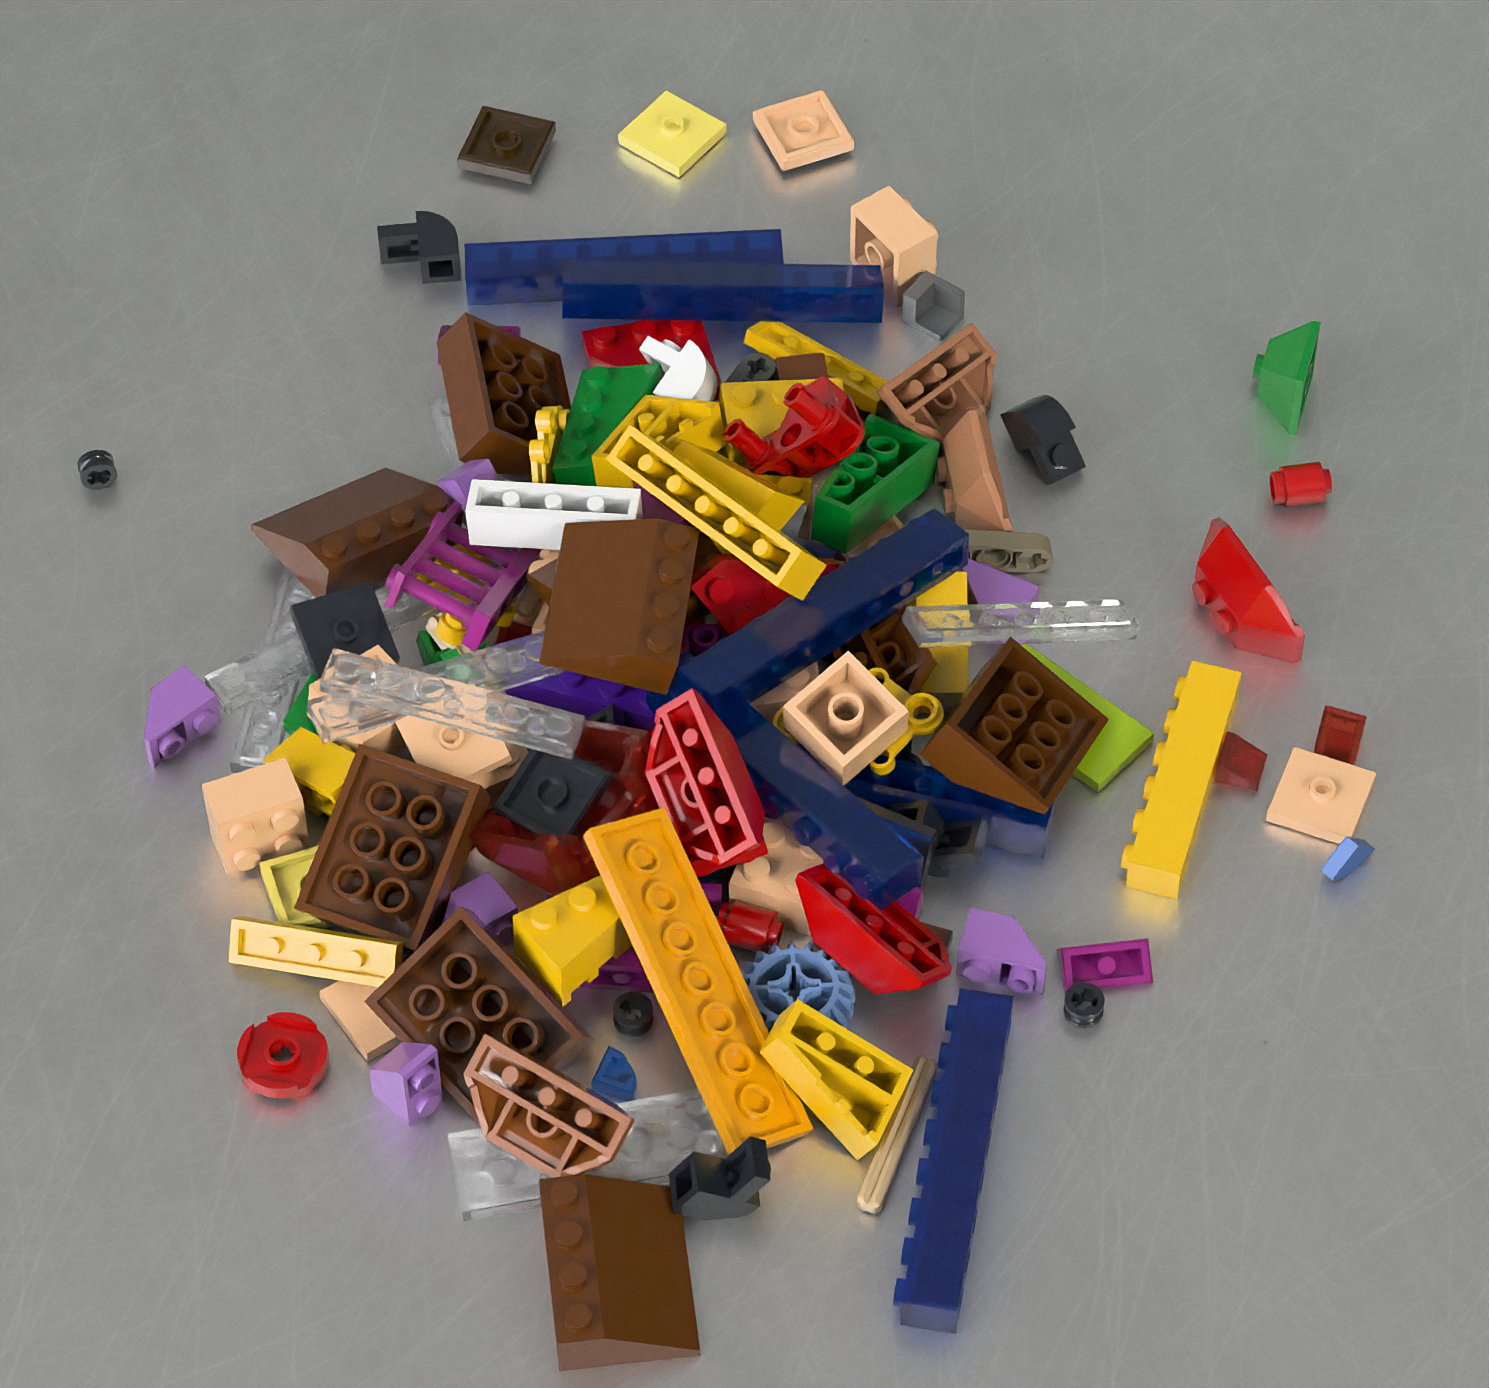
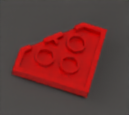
[581,312,722,401]
[690,554,863,640]

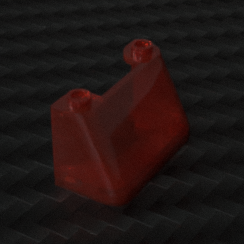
[469,718,660,897]

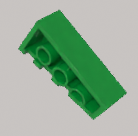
[552,364,664,486]
[811,413,940,554]

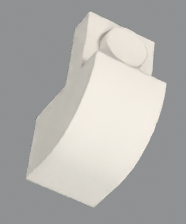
[639,336,717,402]

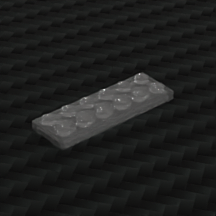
[447,1089,728,1221]

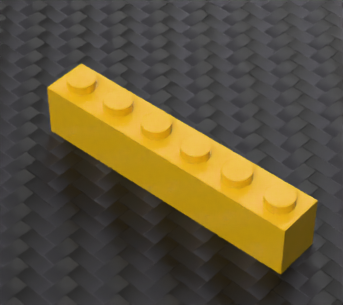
[606,424,827,601]
[1121,660,1242,900]

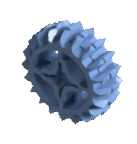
[742,940,855,1033]

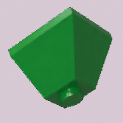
[1252,321,1321,435]

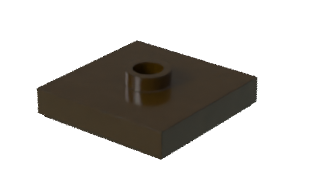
[457,106,556,185]

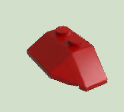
[1192,517,1305,664]
[645,688,765,866]
[795,861,952,995]

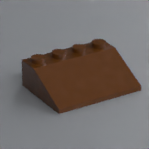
[436,312,571,475]
[251,467,464,597]
[539,518,700,695]
[919,636,1109,814]
[294,744,491,956]
[364,906,594,1126]
[539,1174,700,1371]

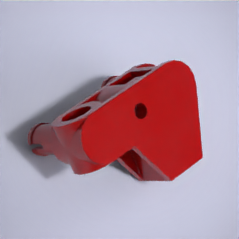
[723,375,865,479]

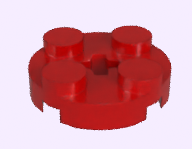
[237,1012,329,1099]

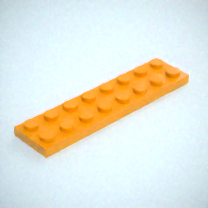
[583,807,813,1155]

